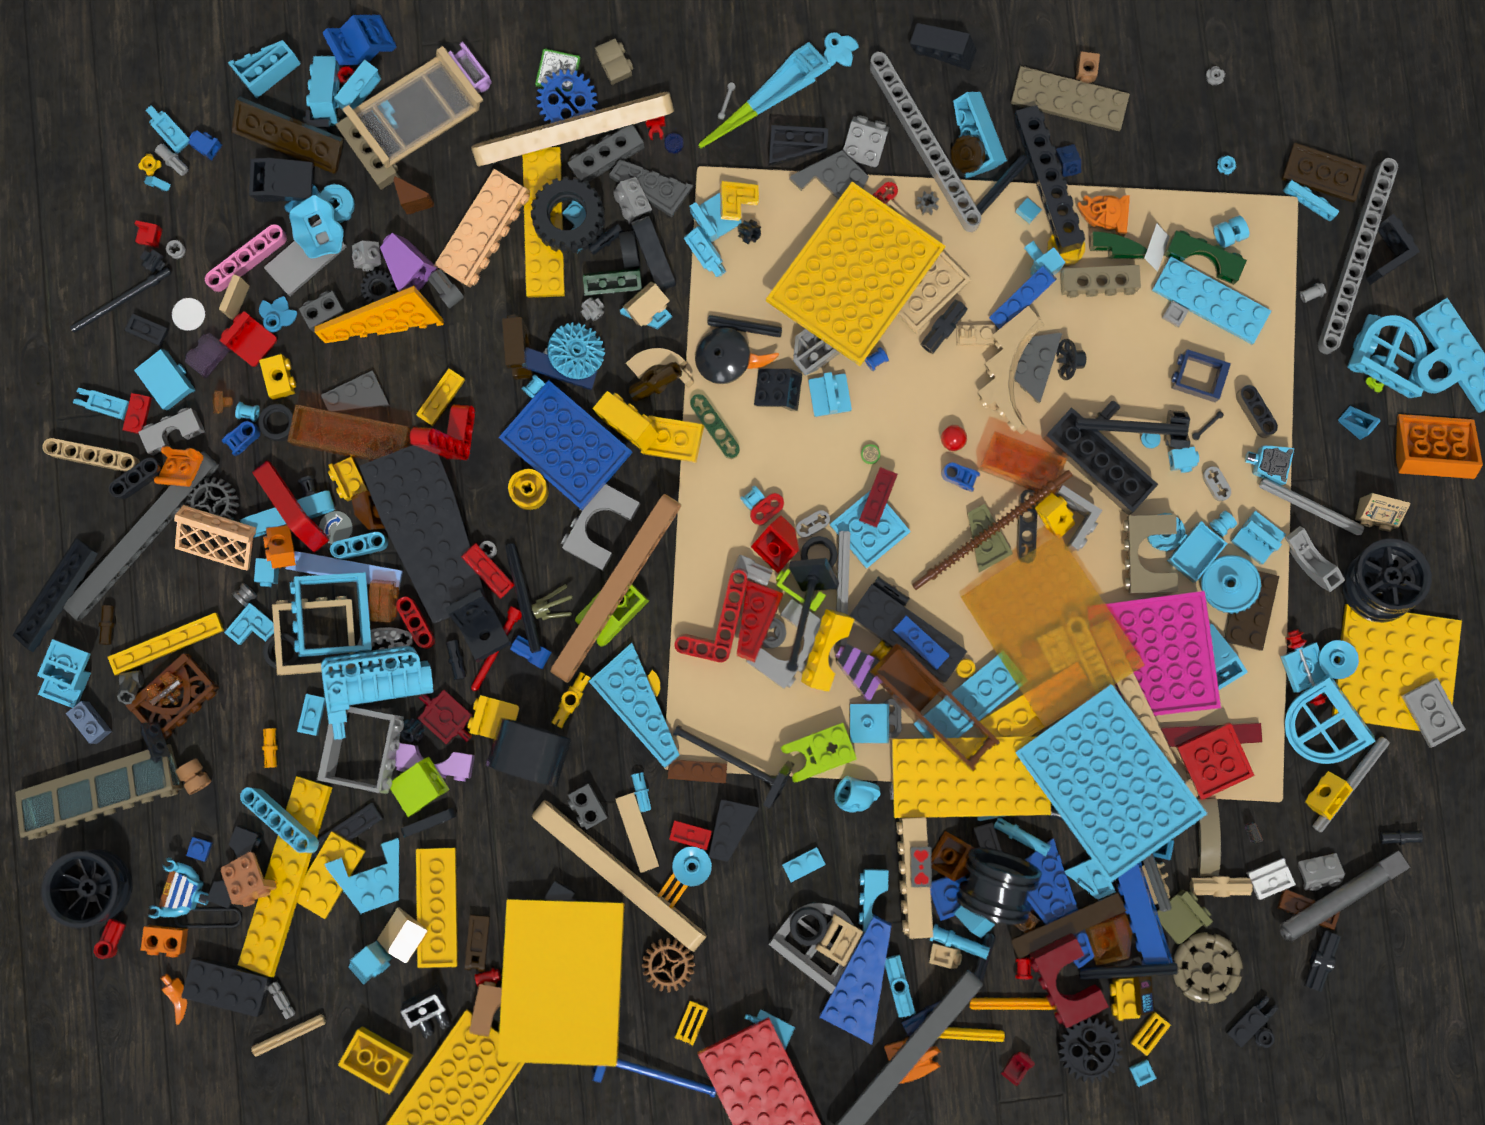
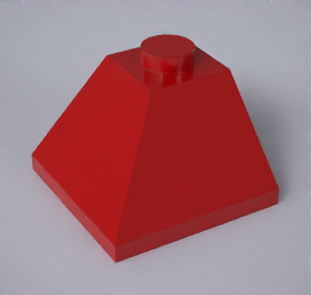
[751,515,799,573]

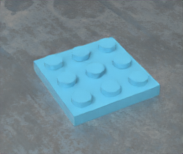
[830,490,911,569]

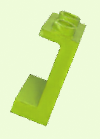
[390,757,450,817]

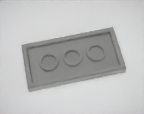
[264,219,346,296]

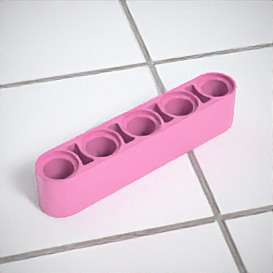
[205,225,287,292]

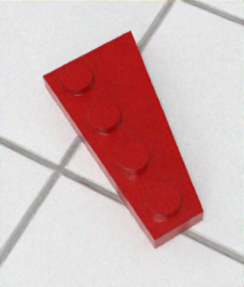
[737,580,783,662]

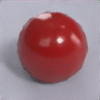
[941,425,967,451]

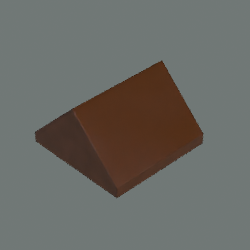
[393,176,434,215]

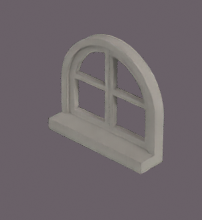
[769,903,857,993]

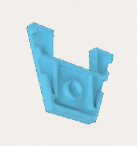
[324,838,399,913]

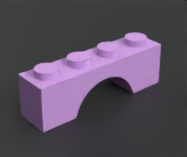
[395,743,475,781]

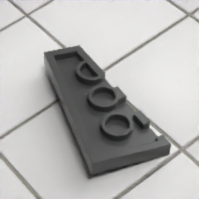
[609,160,693,218]

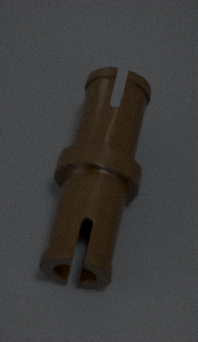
[99,605,115,645]

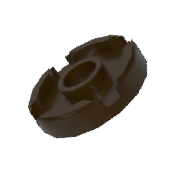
[951,135,985,173]

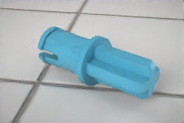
[631,772,651,812]

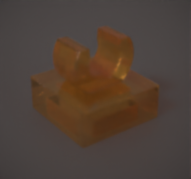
[213,391,232,413]
[1015,913,1039,933]

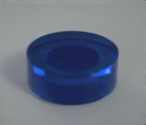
[665,133,683,154]

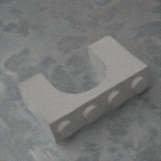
[561,484,640,571]
[747,599,821,689]

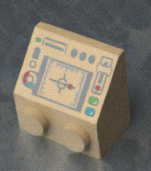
[1355,493,1410,531]

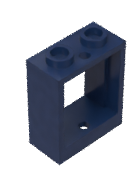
[1171,349,1231,403]

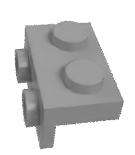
[613,177,652,225]
[1298,853,1345,891]

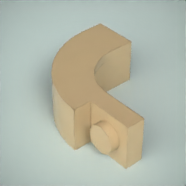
[626,348,694,388]

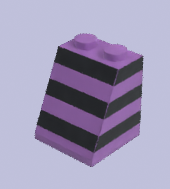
[835,644,880,701]

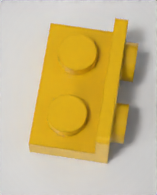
[328,457,368,501]
[1110,977,1140,1021]

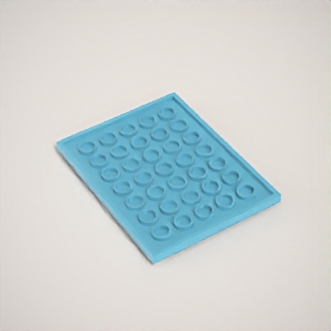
[1015,684,1207,883]

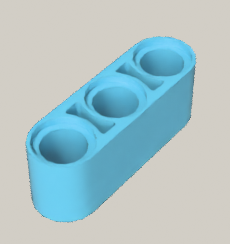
[330,532,388,560]

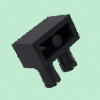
[400,985,452,1038]

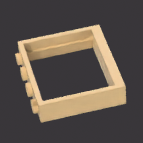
[272,596,355,676]

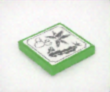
[536,49,581,92]

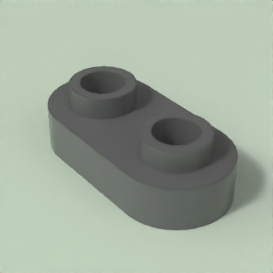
[883,699,902,738]

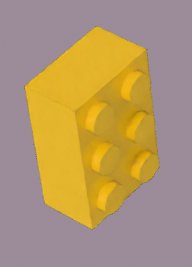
[593,391,659,453]
[338,1027,413,1094]

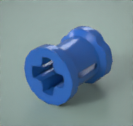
[865,347,889,371]

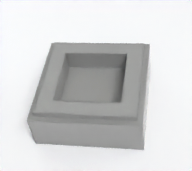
[1162,301,1189,327]

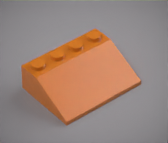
[1396,414,1483,479]

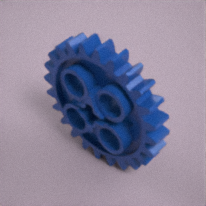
[536,69,598,123]

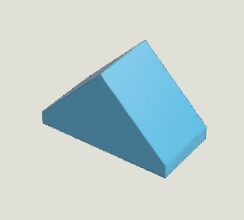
[953,905,995,939]

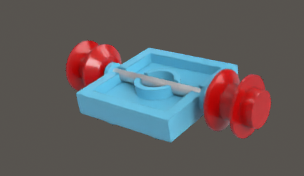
[1280,629,1328,706]

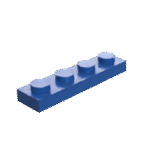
[989,265,1057,329]

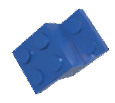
[323,15,396,65]

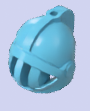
[834,776,880,813]

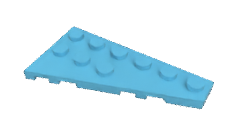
[589,643,680,768]

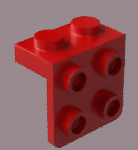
[219,311,277,367]

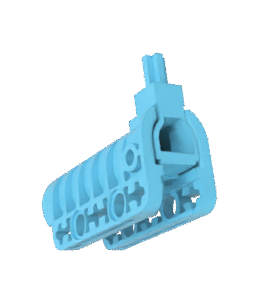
[321,646,433,740]

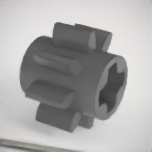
[916,191,939,216]

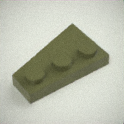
[967,504,1013,572]

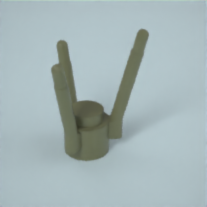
[531,585,572,620]

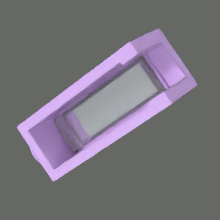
[448,42,492,93]

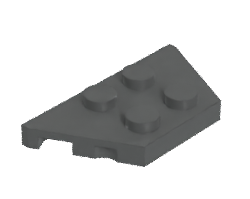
[1014,333,1062,403]

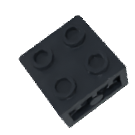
[754,369,803,411]

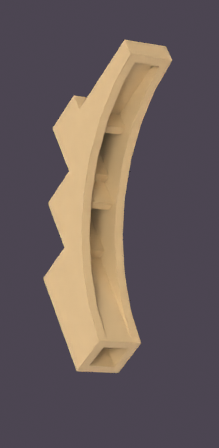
[978,306,1044,434]

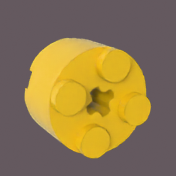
[508,469,549,510]

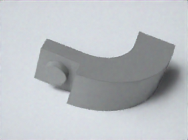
[1285,526,1345,592]

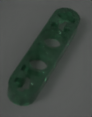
[690,394,740,459]

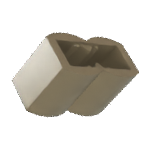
[595,39,633,85]

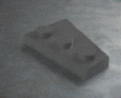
[321,370,390,413]

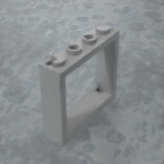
[317,706,404,794]

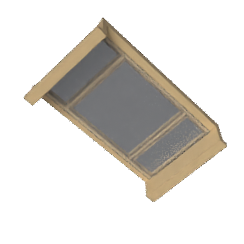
[343,46,483,169]

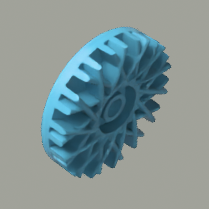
[547,322,605,379]
[1201,555,1261,614]

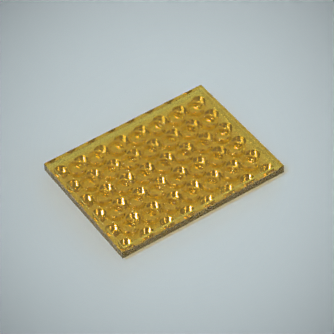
[961,534,1145,728]

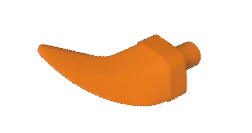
[747,353,779,369]
[161,973,187,1025]

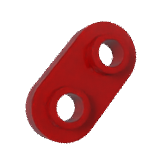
[750,493,784,525]

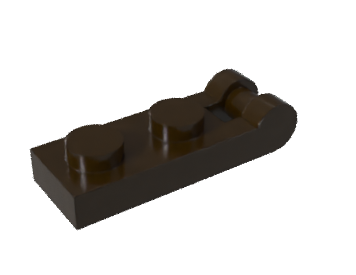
[465,915,490,972]

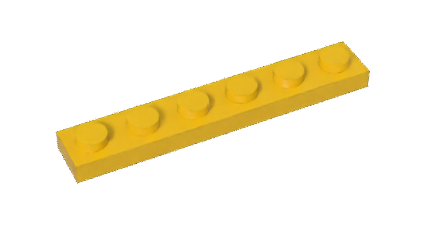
[108,613,224,675]

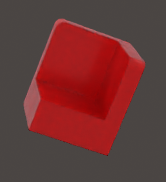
[135,220,162,248]

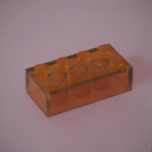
[979,431,1067,496]

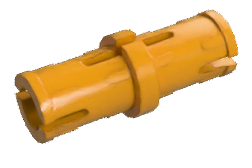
[262,728,278,768]

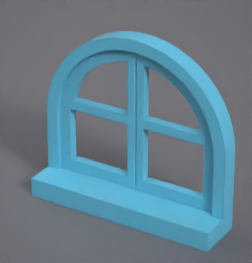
[1349,315,1427,398]
[1285,674,1375,764]

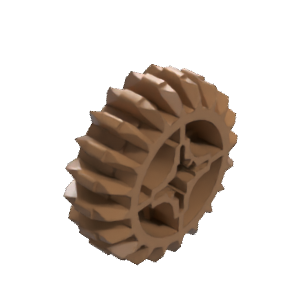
[642,938,695,992]

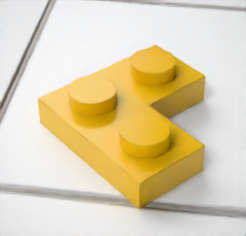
[720,181,759,221]

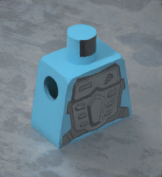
[1245,446,1294,486]

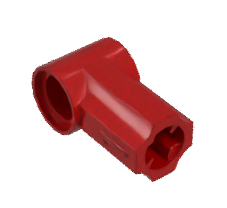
[94,919,126,959]

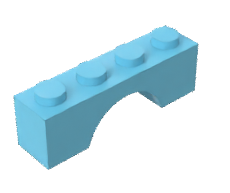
[859,869,888,940]

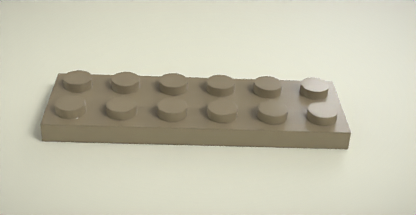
[1011,66,1129,131]

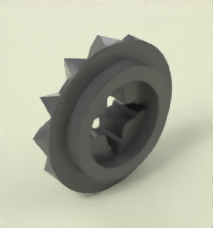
[762,618,786,648]

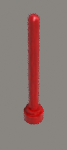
[471,606,522,691]

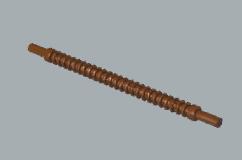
[912,470,1073,590]

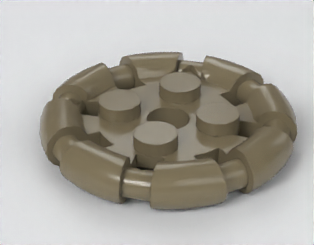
[1173,932,1243,1004]

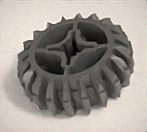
[186,477,239,520]

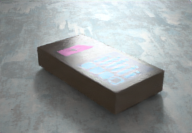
[1134,976,1154,1015]

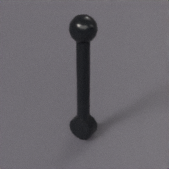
[1192,411,1224,440]

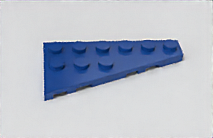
[1025,838,1094,968]
[820,915,891,1045]

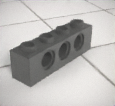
[567,124,644,183]

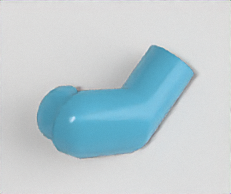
[1371,355,1399,373]

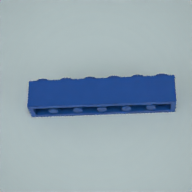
[1118,861,1173,965]

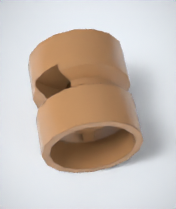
[175,759,211,795]

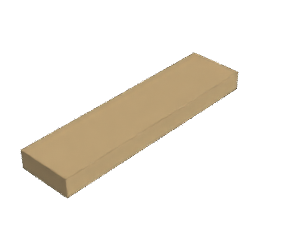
[615,792,659,873]

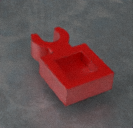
[646,115,665,140]

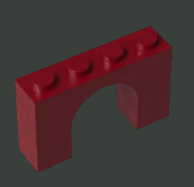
[1030,933,1108,1028]

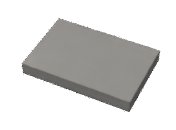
[1401,678,1466,748]

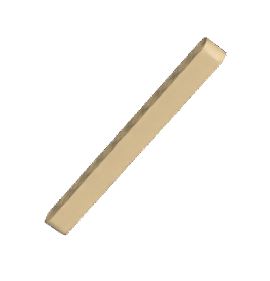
[471,92,674,166]
[532,800,707,952]

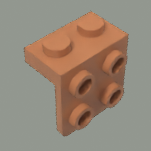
[221,852,277,907]

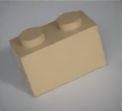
[623,282,669,326]

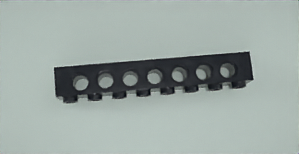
[1014,105,1085,254]

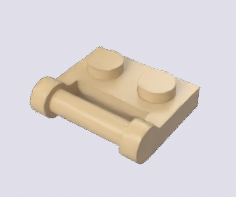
[815,914,864,966]

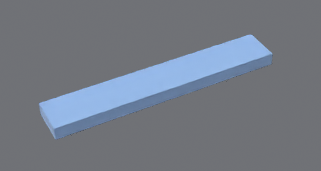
[285,551,403,590]

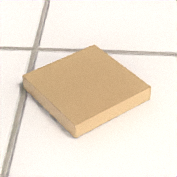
[219,275,249,320]

